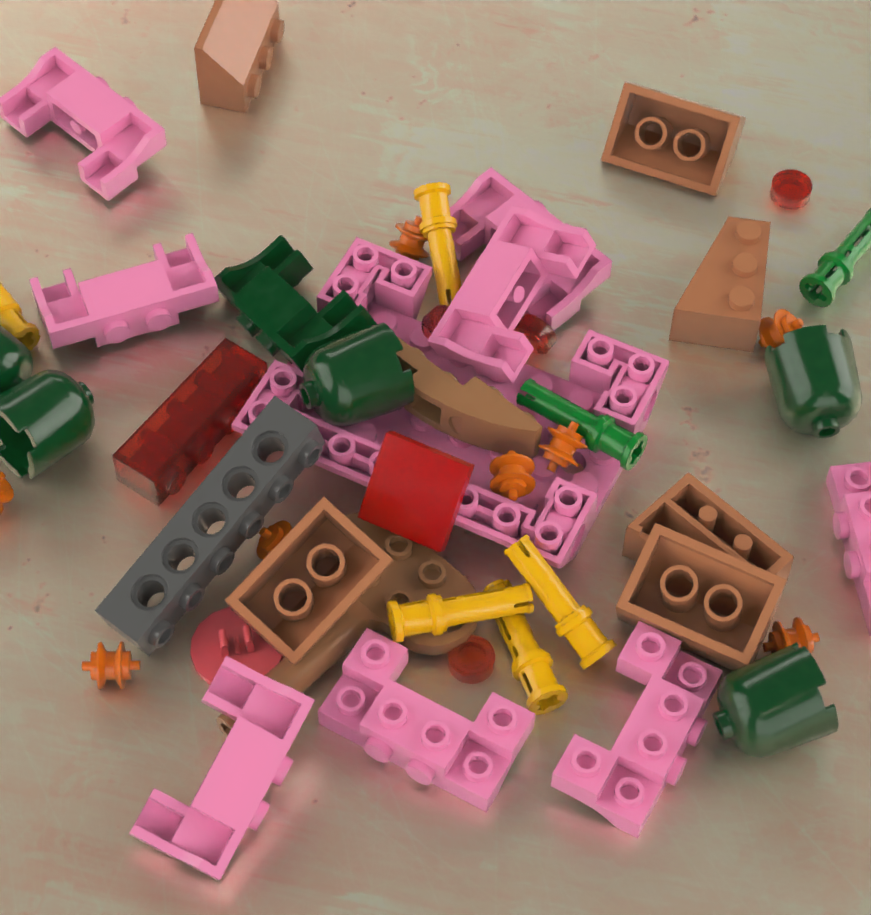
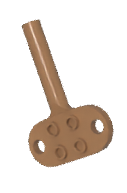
[216,512,478,737]

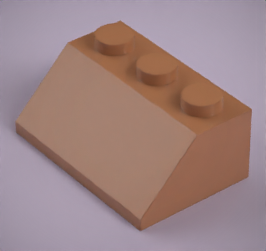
[194,0,284,113]
[601,82,746,196]
[225,496,394,666]
[616,523,787,671]

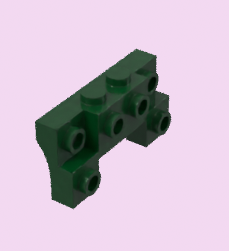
[215,235,378,372]

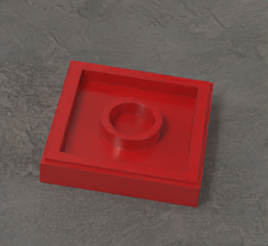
[357,430,475,553]

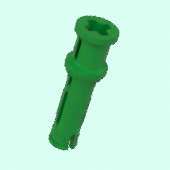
[799,208,871,307]
[516,378,648,471]

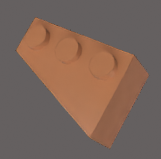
[669,216,771,352]
[622,472,794,586]

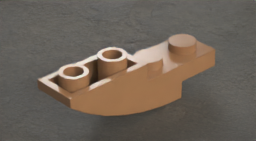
[396,336,543,458]

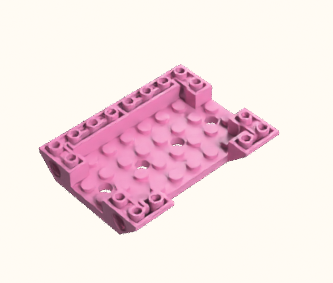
[231,237,670,569]

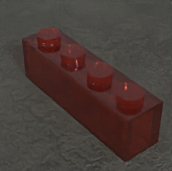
[112,338,268,507]

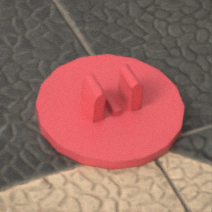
[190,607,283,685]

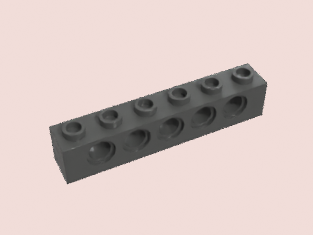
[95,396,325,656]

